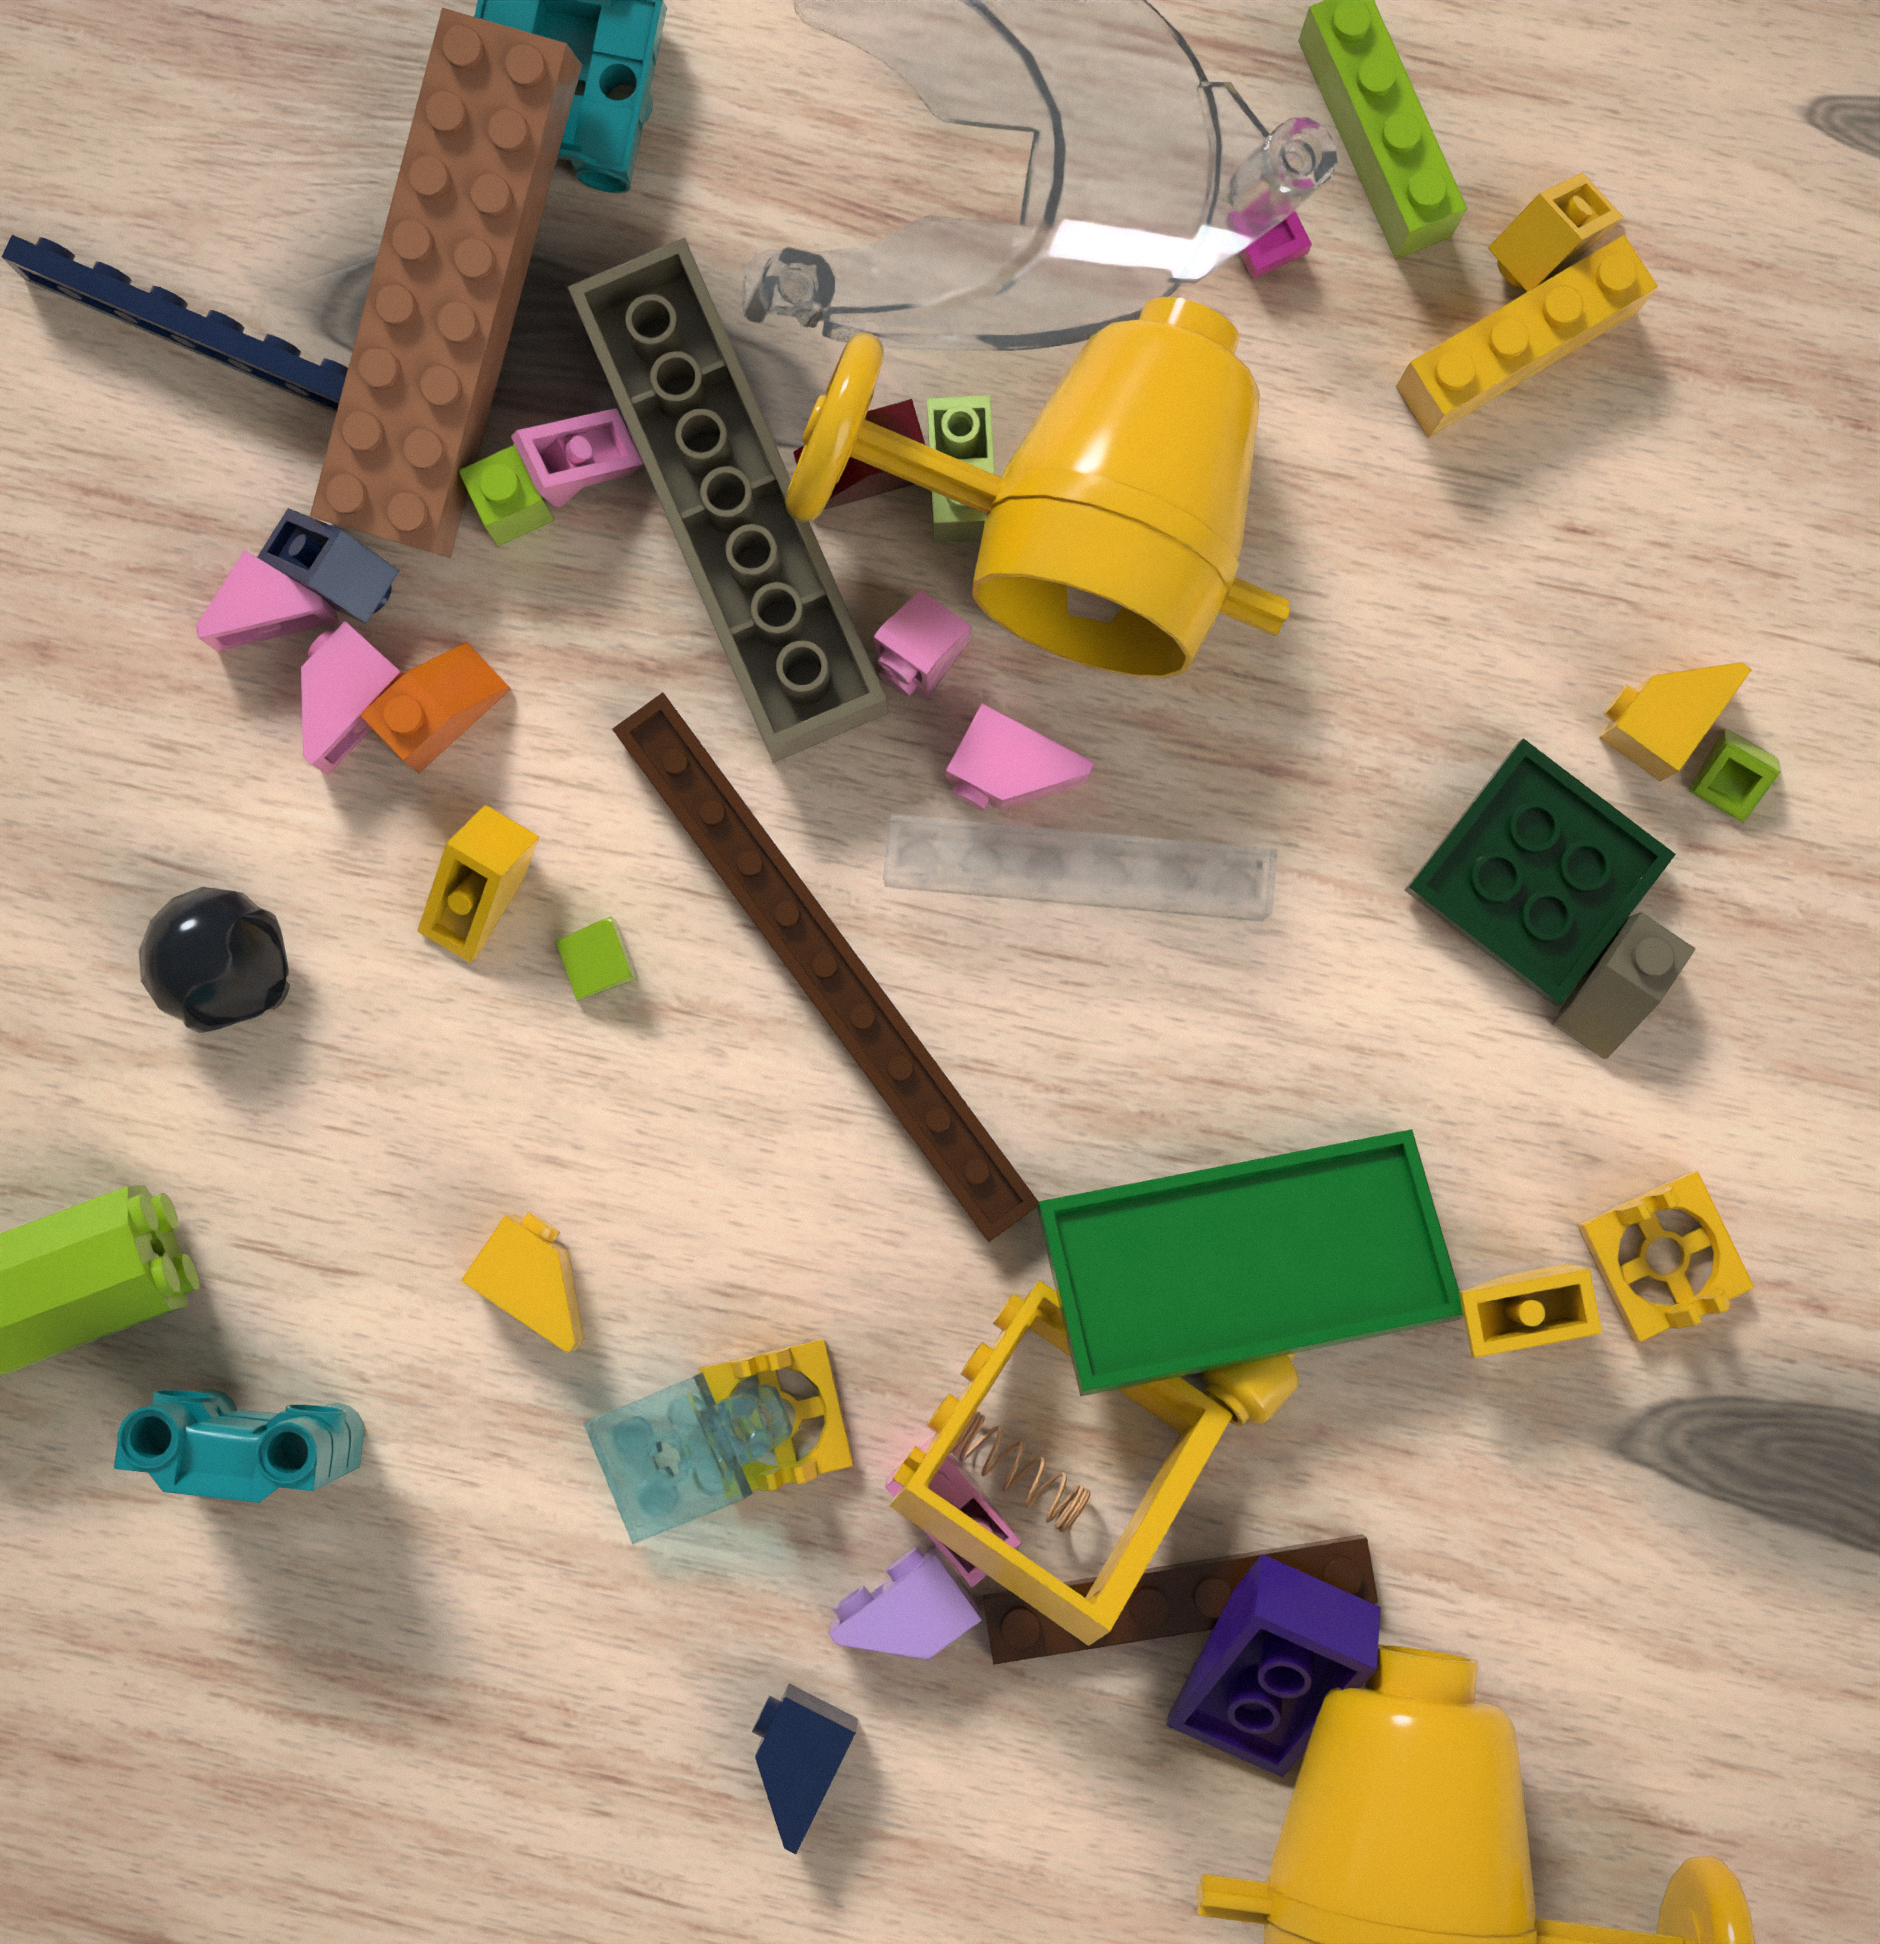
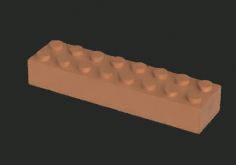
[310,8,582,558]

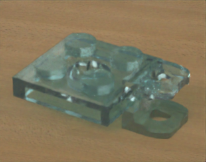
[583,1372,793,1544]

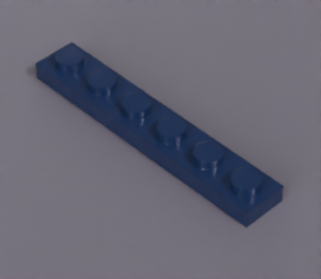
[2,235,348,413]

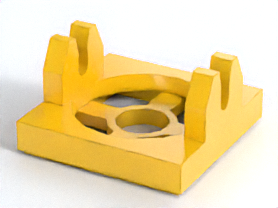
[1578,1171,1755,1342]
[698,1338,854,1496]

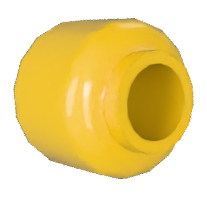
[1202,1353,1299,1427]

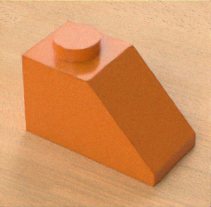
[360,642,511,773]

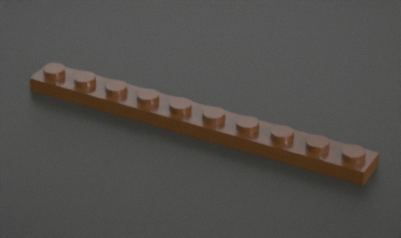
[612,692,1039,1242]

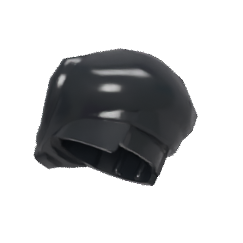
[139,887,290,1033]

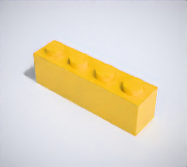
[1396,234,1658,438]

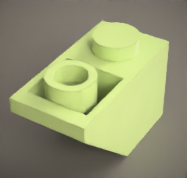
[927,395,995,543]

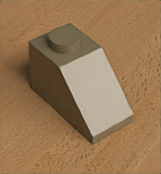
[1551,912,1696,1059]

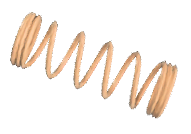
[950,1410,1091,1533]

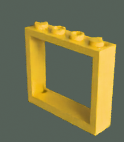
[889,1280,1233,1646]

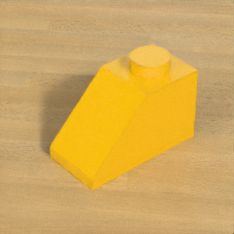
[1488,172,1624,292]
[1599,662,1752,781]
[417,804,540,963]
[460,1211,585,1354]
[1459,1263,1602,1358]

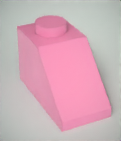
[301,621,404,775]
[945,703,1095,811]

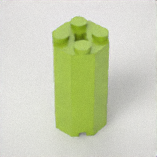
[0,1185,200,1377]

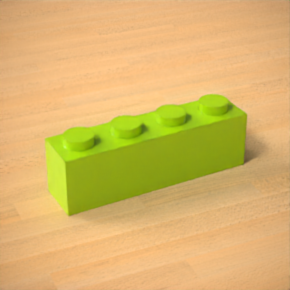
[1298,0,1467,260]

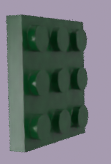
[1404,738,1676,1006]

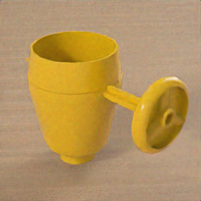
[785,297,1291,678]
[1196,1644,1755,1944]

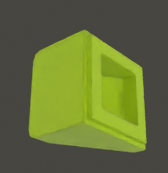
[1689,728,1781,823]
[556,917,637,1001]

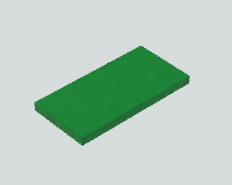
[1037,1129,1463,1397]

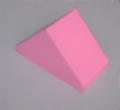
[196,550,339,652]

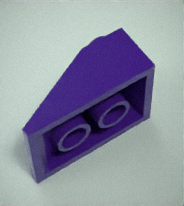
[1166,1554,1381,1777]

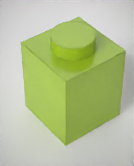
[458,444,555,547]

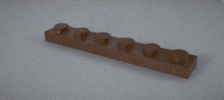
[983,1534,1378,1665]

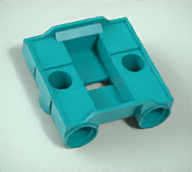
[474,0,667,193]
[114,1389,365,1503]

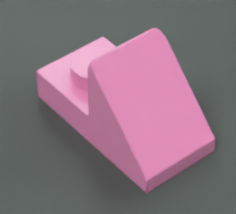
[511,408,643,508]

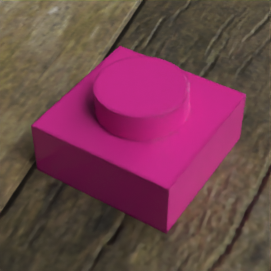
[1226,190,1312,279]

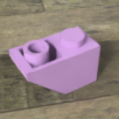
[828,1545,982,1660]

